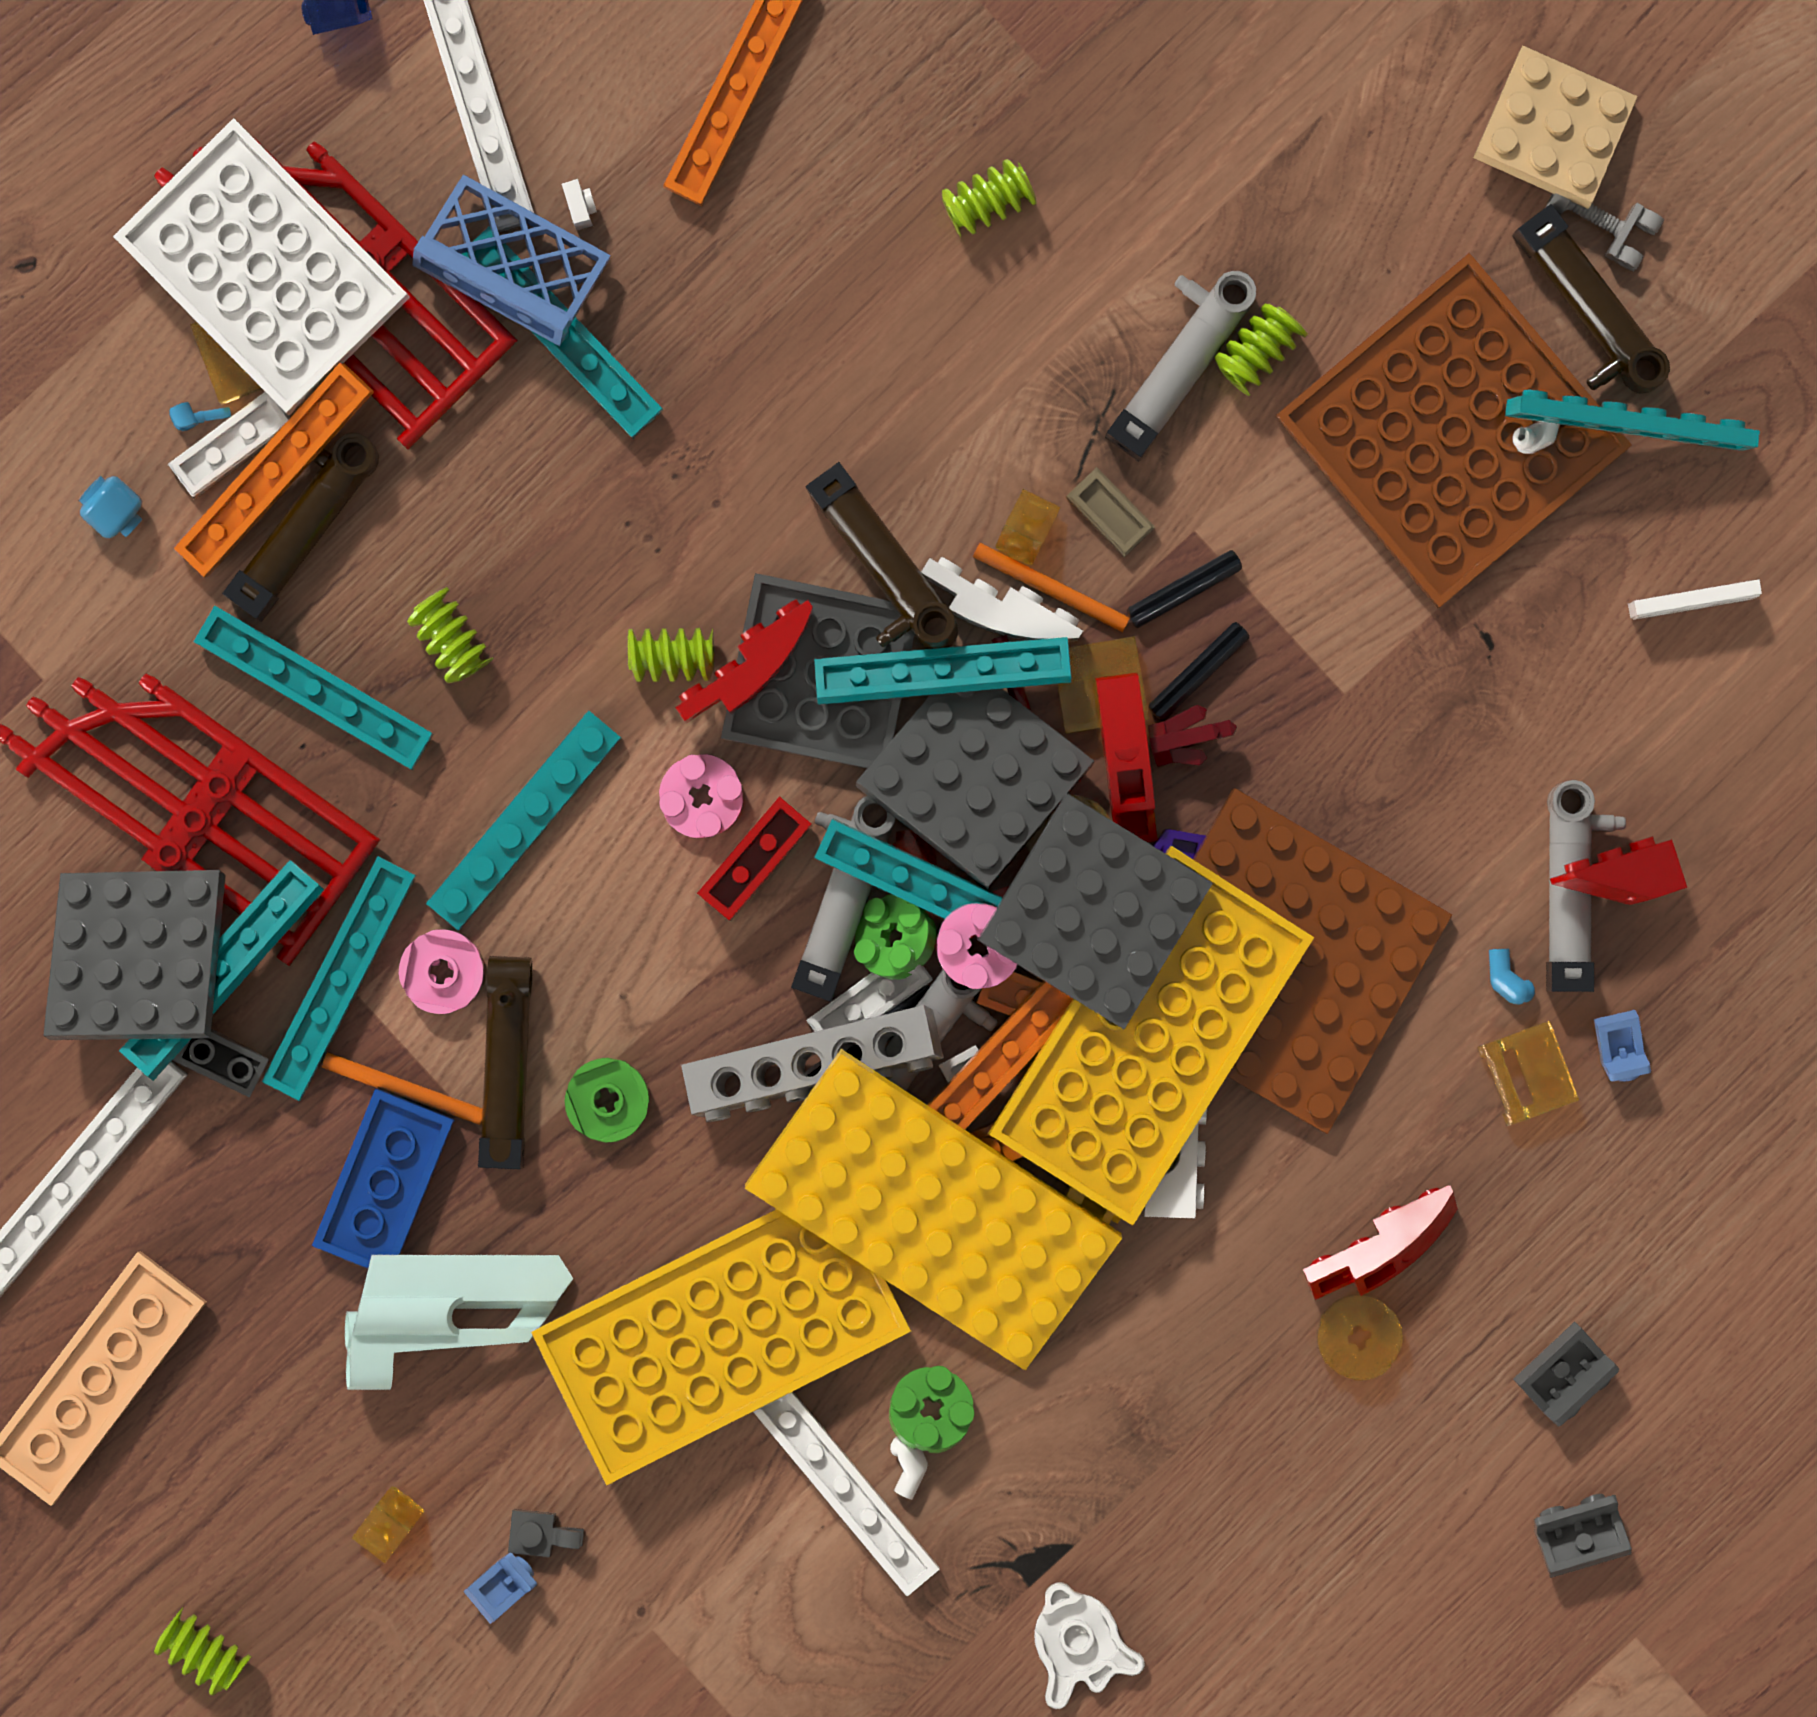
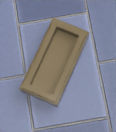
[1066,467,1155,558]

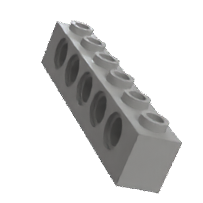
[681,1005,943,1122]

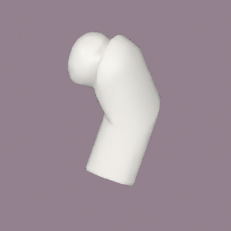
[1512,421,1560,454]
[890,1437,928,1500]

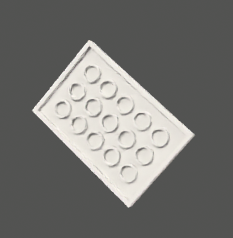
[113,118,410,416]

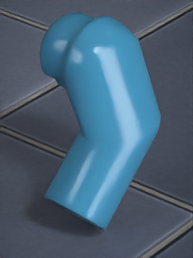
[1489,949,1535,1005]

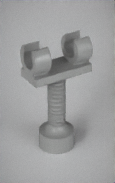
[1546,193,1664,272]

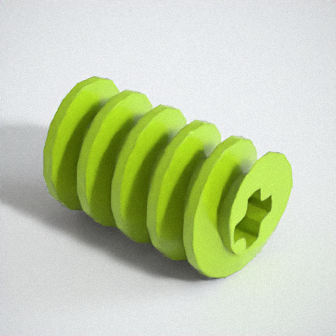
[942,159,1037,238]
[1214,303,1308,396]
[407,587,494,683]
[628,628,714,682]
[154,1608,252,1696]

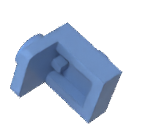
[1594,1010,1651,1081]
[463,1552,537,1624]

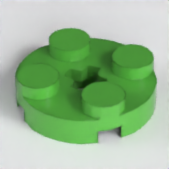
[854,894,937,980]
[564,1058,650,1143]
[889,1366,974,1453]

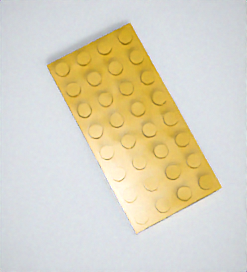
[988,846,1314,1226]
[745,1049,1122,1370]
[531,1209,911,1486]

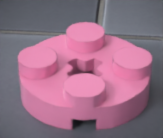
[659,754,743,838]
[937,903,1017,989]
[399,930,485,1014]

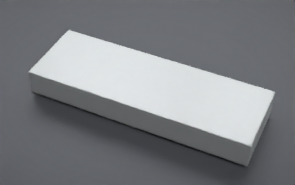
[168,392,290,499]
[1628,579,1762,620]
[806,964,933,1032]

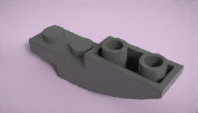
[173,1028,269,1098]

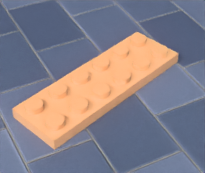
[0,1251,207,1506]

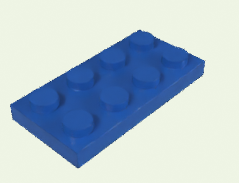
[312,1088,455,1268]

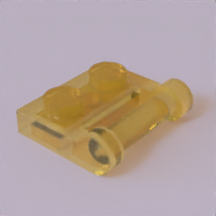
[1477,1021,1579,1126]

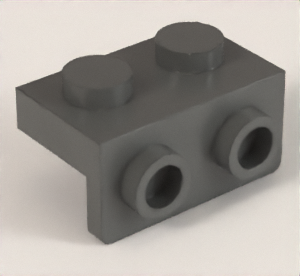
[1513,1321,1619,1427]
[1534,1494,1632,1578]

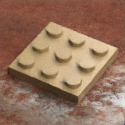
[1473,45,1638,209]

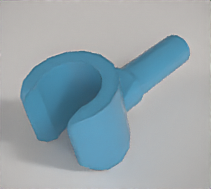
[169,402,231,431]

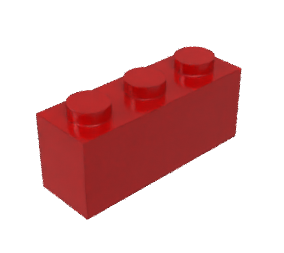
[697,796,813,921]

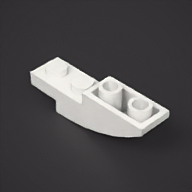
[921,557,1083,642]

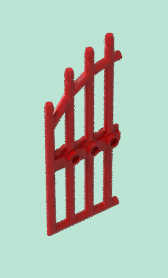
[154,137,518,450]
[0,674,381,966]

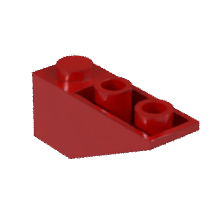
[1550,836,1688,905]

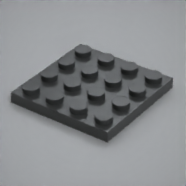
[721,573,915,769]
[856,689,1094,890]
[977,794,1213,1029]
[43,870,226,1040]

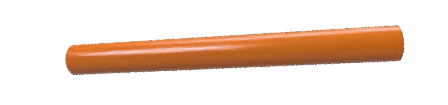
[973,542,1130,633]
[322,1052,483,1125]

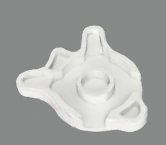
[1034,1582,1145,1709]

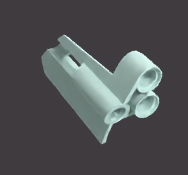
[345,1255,573,1390]

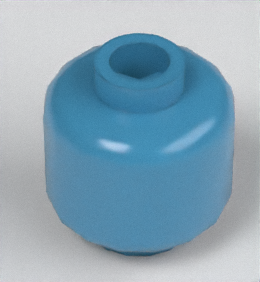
[78,476,142,538]

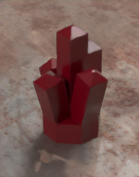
[1148,705,1237,767]

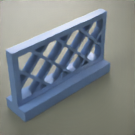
[412,174,611,346]

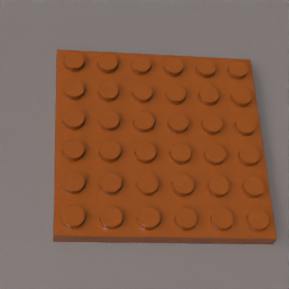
[1275,253,1632,609]
[1193,788,1452,1134]

